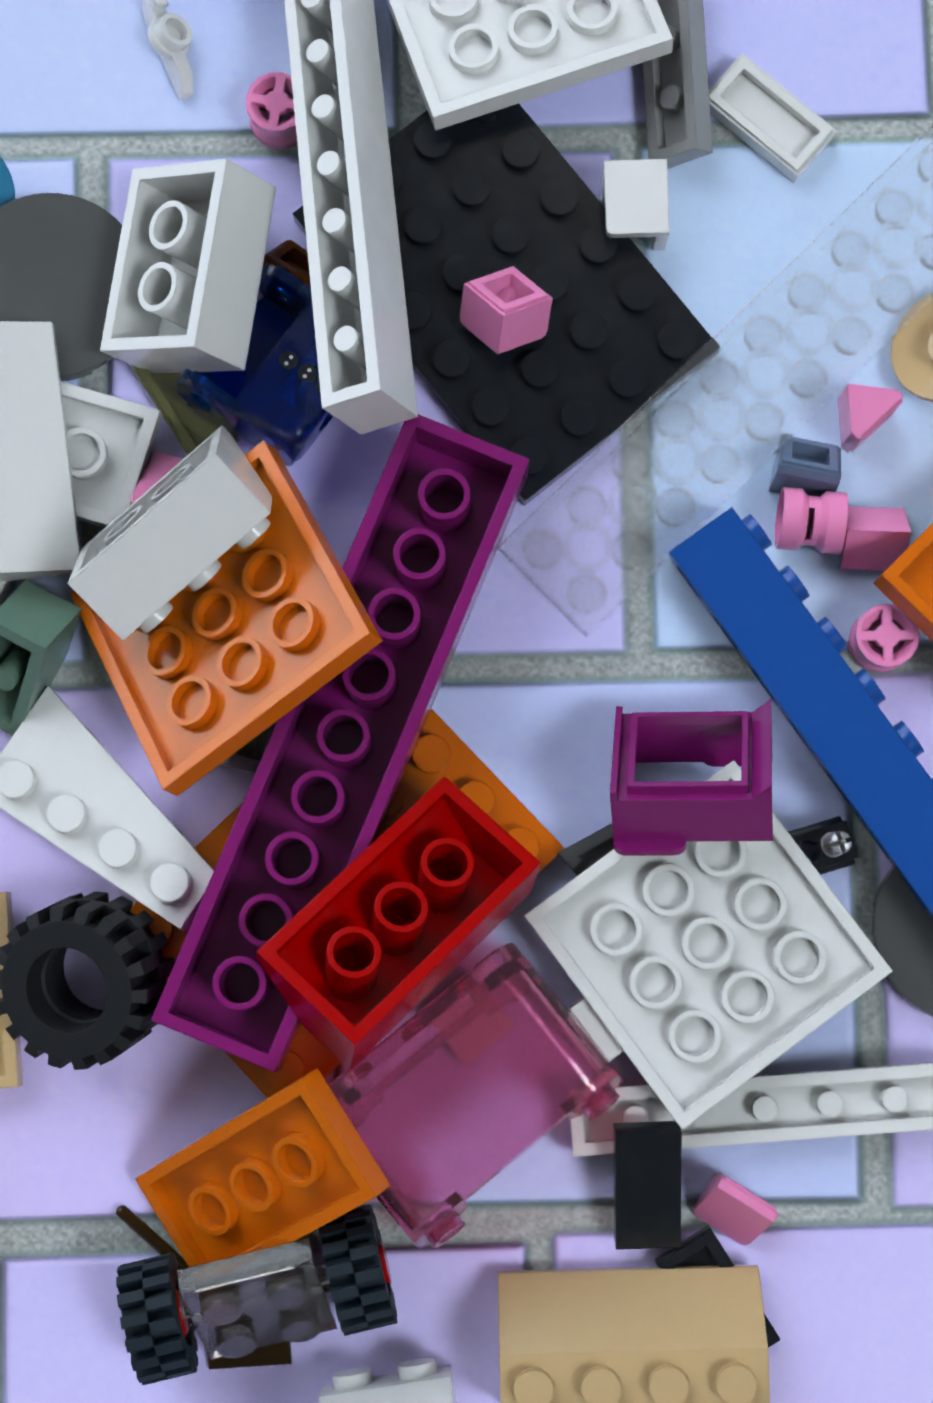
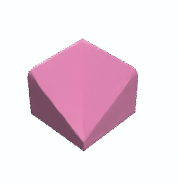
[460,266,553,355]

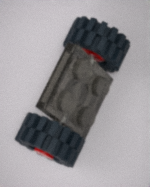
[116,1204,398,1385]

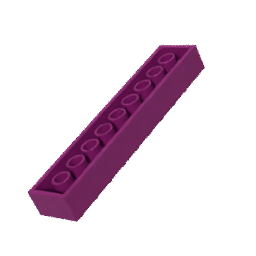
[151,414,530,1072]

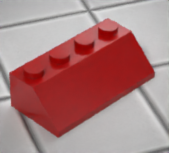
[256,776,541,1071]

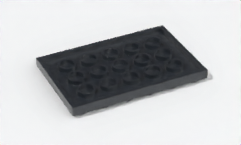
[292,103,720,506]

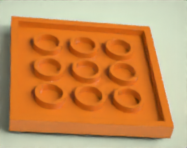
[70,440,383,796]

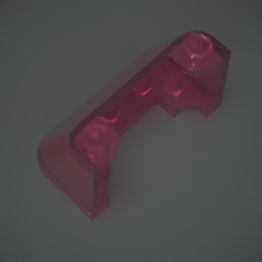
[328,943,625,1249]

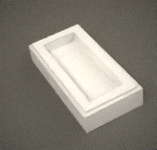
[709,53,837,183]

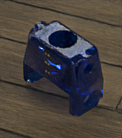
[177,264,333,466]

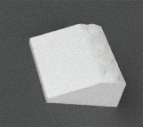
[0,321,80,582]

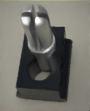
[788,816,858,875]

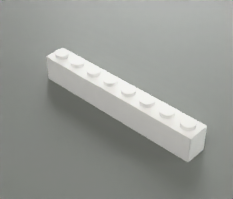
[284,0,418,434]

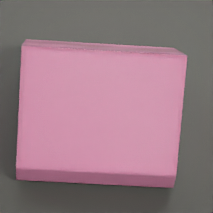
[838,384,904,453]
[839,506,911,571]

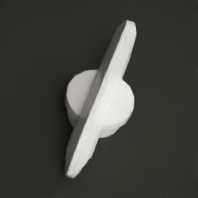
[142,0,193,100]

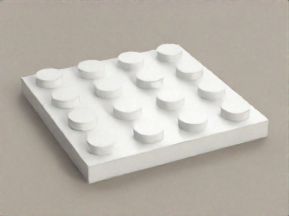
[386,0,673,131]
[524,760,893,1130]

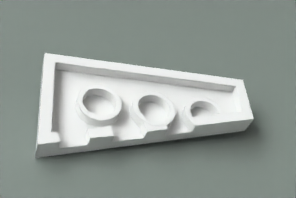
[0,686,214,932]

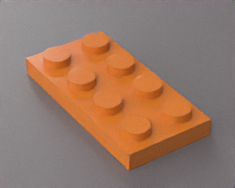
[135,1068,390,1290]

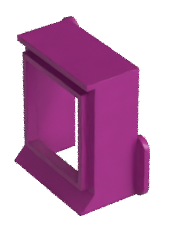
[610,699,773,856]

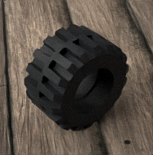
[0,891,175,1070]

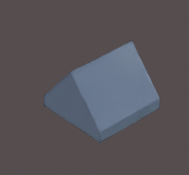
[768,435,841,496]

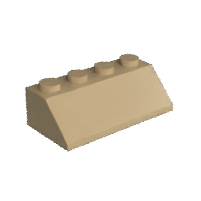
[498,1264,770,1403]

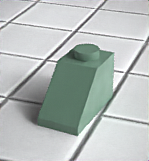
[0,579,82,736]

